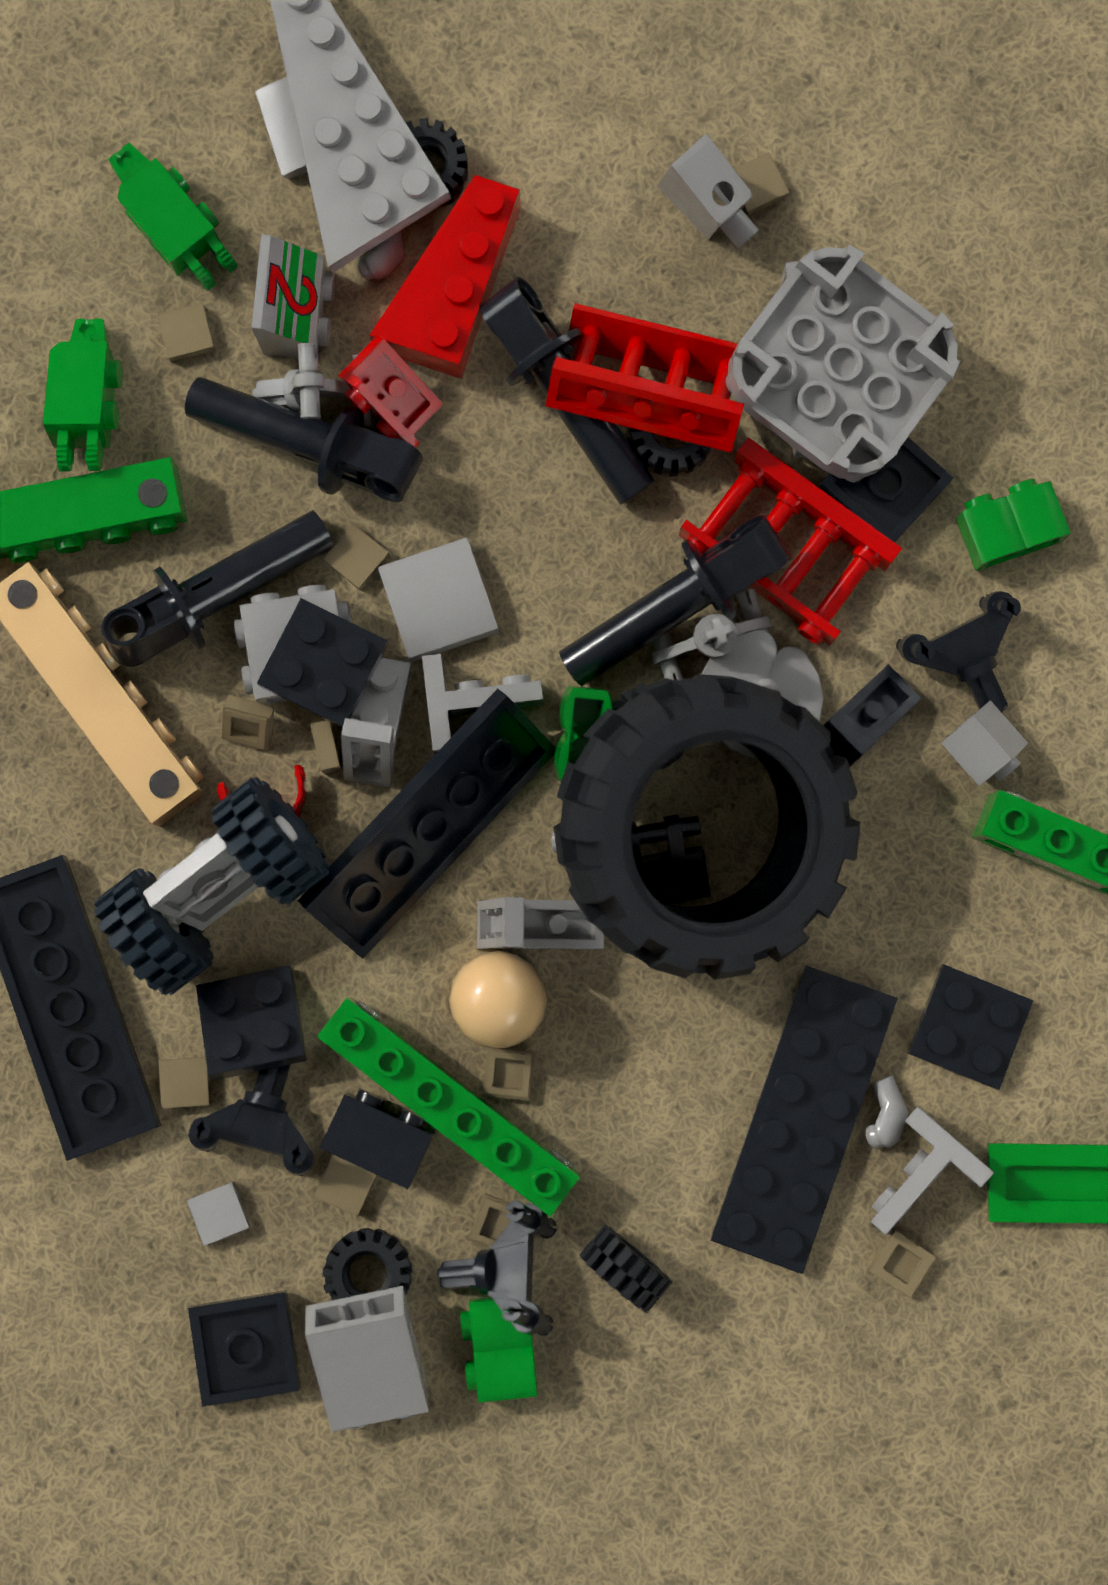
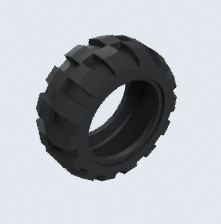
[553,674,861,980]

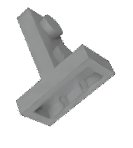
[422,654,543,754]
[341,658,411,788]
[477,897,604,949]
[871,1106,994,1235]

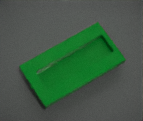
[986,1143,1108,1224]

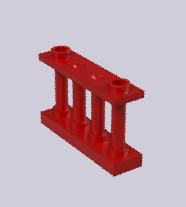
[545,303,744,452]
[679,437,902,646]

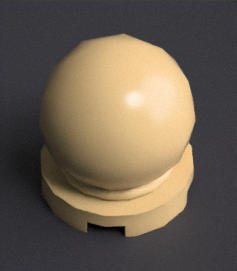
[449,951,547,1049]

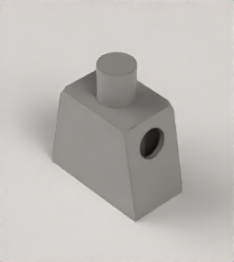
[657,134,759,249]

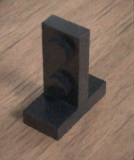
[823,664,921,767]

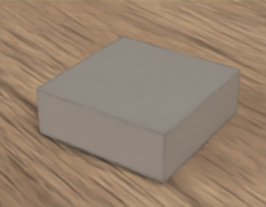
[186,1181,251,1246]

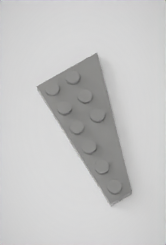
[270,0,451,273]

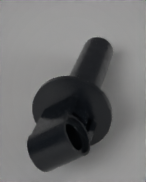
[480,277,655,505]
[185,377,423,502]
[101,510,334,667]
[559,514,791,687]

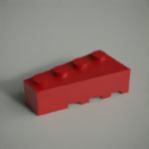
[369,175,521,379]

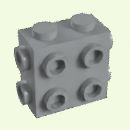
[234,585,352,705]

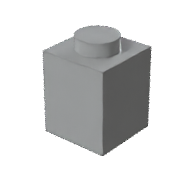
[941,700,1028,786]

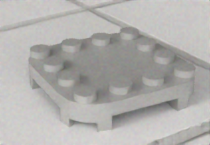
[726,245,960,482]

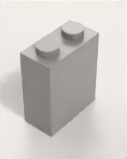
[305,1286,429,1432]

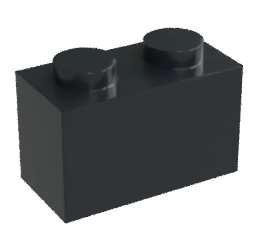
[319,1088,435,1189]

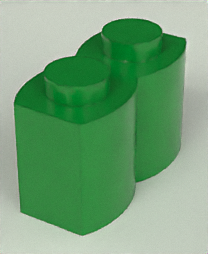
[956,478,1071,572]
[554,686,612,782]
[460,1297,538,1403]

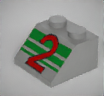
[251,235,335,360]

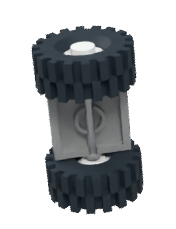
[94,777,329,995]

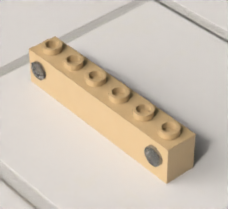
[0,562,205,827]

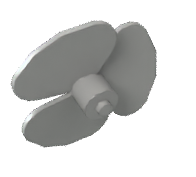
[701,630,823,758]

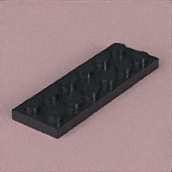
[297,688,556,959]
[0,855,162,1161]
[710,965,898,1274]

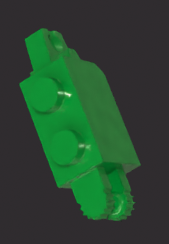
[108,143,238,291]
[43,318,123,472]

